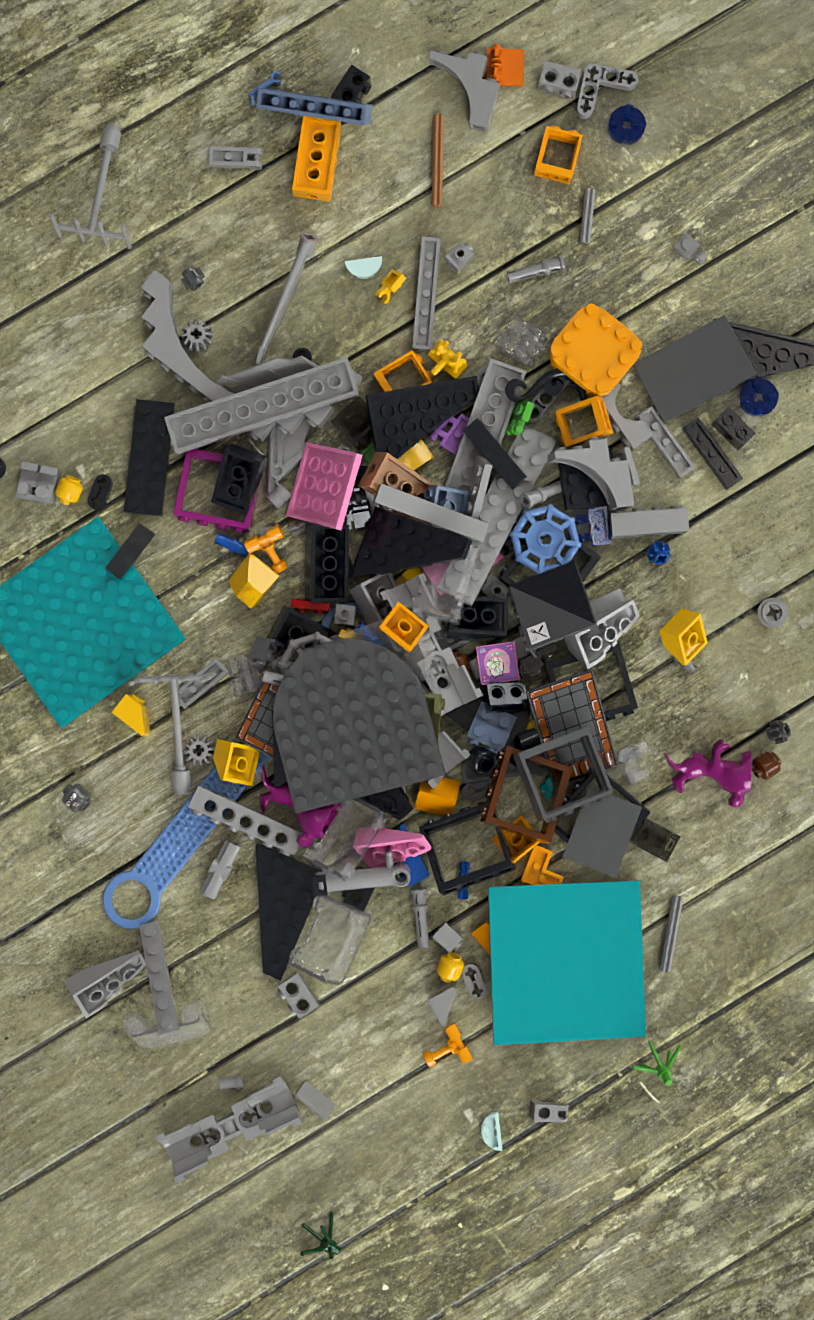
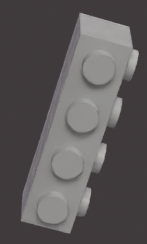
[609,505,689,539]

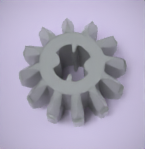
[181,319,214,352]
[183,734,215,767]

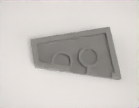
[465,455,493,520]

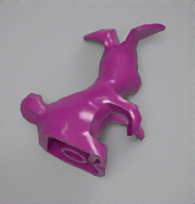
[664,739,751,808]
[259,766,343,847]

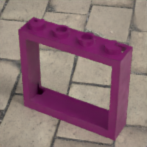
[173,449,261,533]

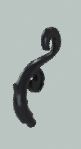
[505,368,588,402]

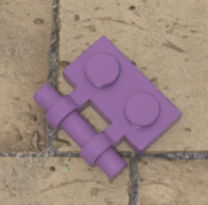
[429,413,469,456]

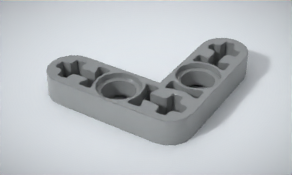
[576,63,638,119]

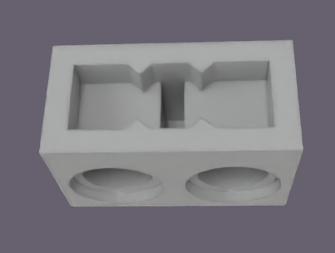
[538,61,581,99]
[278,971,320,1019]

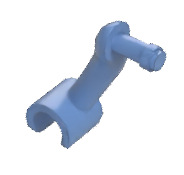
[249,71,281,105]

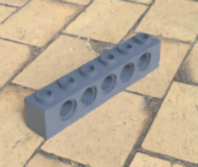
[256,88,373,125]

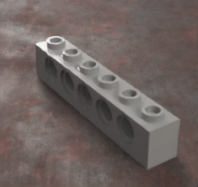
[188,785,303,856]

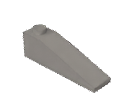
[564,599,640,669]
[64,951,146,1019]

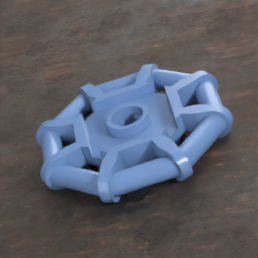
[509,504,582,574]

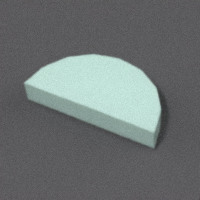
[345,256,382,279]
[481,1110,502,1151]

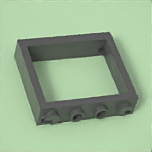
[513,726,614,823]

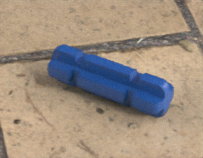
[458,861,470,900]

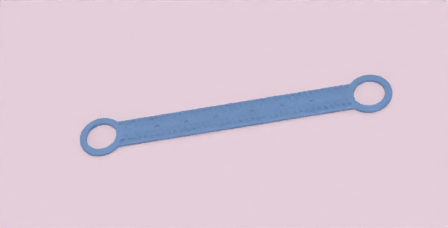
[103,602,370,929]

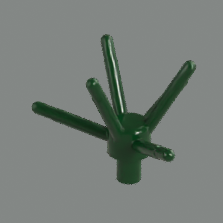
[300,1212,341,1260]

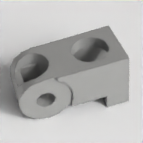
[530,1100,569,1122]

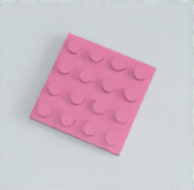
[286,442,362,530]

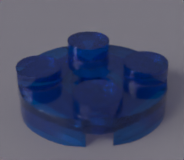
[608,104,646,145]
[739,377,779,417]

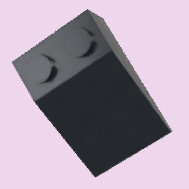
[211,444,268,515]
[447,596,508,640]
[266,605,338,649]

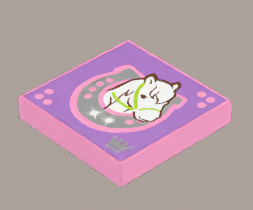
[476,641,520,685]

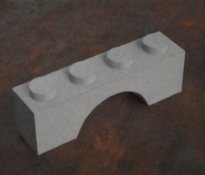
[590,384,653,452]

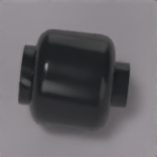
[466,746,495,775]

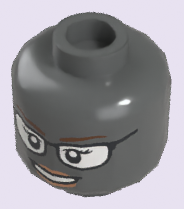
[62,784,92,812]

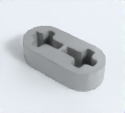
[462,963,486,1000]

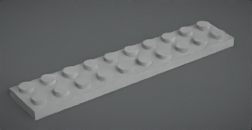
[164,357,359,455]
[431,358,527,537]
[437,425,557,606]

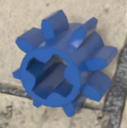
[647,541,671,565]

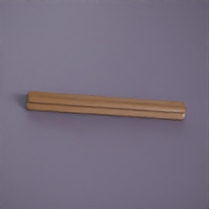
[432,114,444,207]

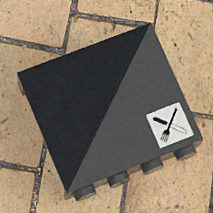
[508,561,600,658]

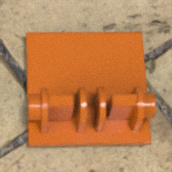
[486,44,524,87]

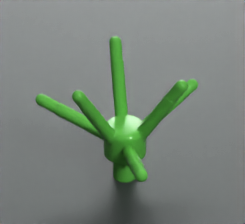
[632,1041,682,1086]

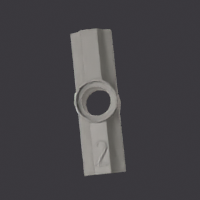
[200,840,241,899]

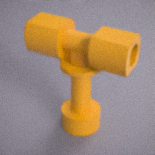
[244,524,288,574]
[422,1023,473,1067]

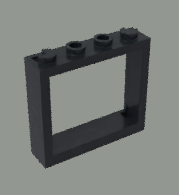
[499,516,601,588]
[543,642,638,721]
[554,767,651,843]
[419,801,516,896]

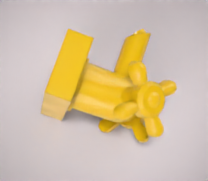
[427,339,468,380]

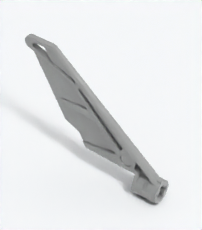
[255,233,318,366]
[218,356,362,394]
[265,418,309,509]

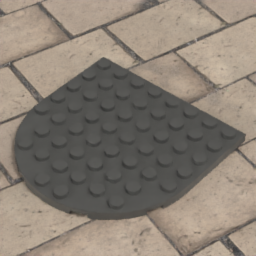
[273,639,446,813]

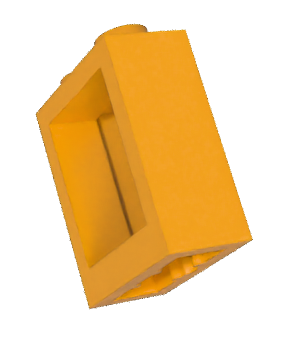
[534,126,583,184]
[373,350,433,392]
[555,396,613,448]

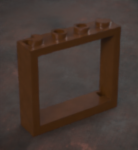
[480,746,572,844]

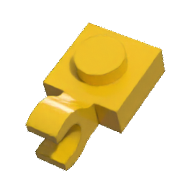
[375,269,406,304]

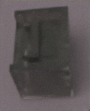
[629,818,681,862]

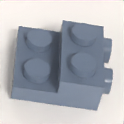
[422,485,469,525]
[466,702,517,754]

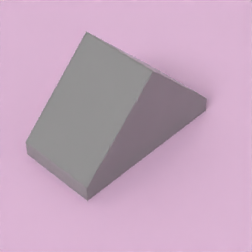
[428,985,456,1026]

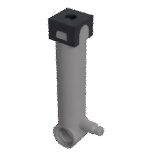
[312,851,411,896]

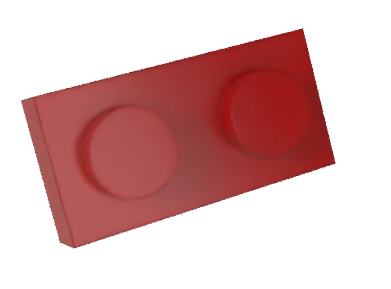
[291,599,331,614]

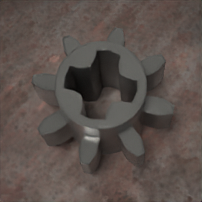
[181,266,205,290]
[766,719,791,744]

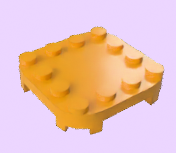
[549,303,642,397]

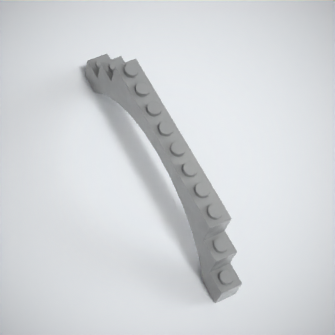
[141,270,335,442]

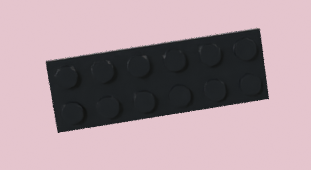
[124,399,175,517]

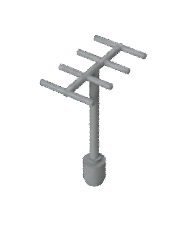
[49,124,132,249]
[129,672,217,795]

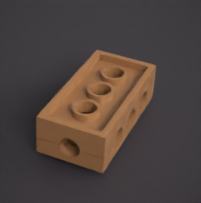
[358,452,433,524]

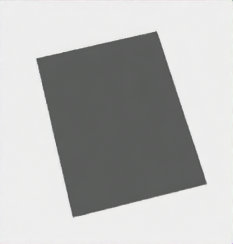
[562,787,642,877]

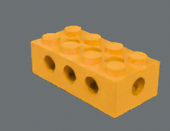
[292,115,342,202]

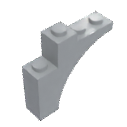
[429,50,500,133]
[547,437,634,511]

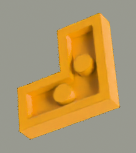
[521,845,564,885]

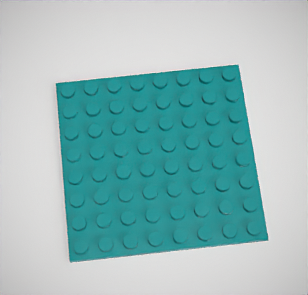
[0,516,186,728]
[488,880,646,1045]

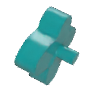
[539,776,553,800]

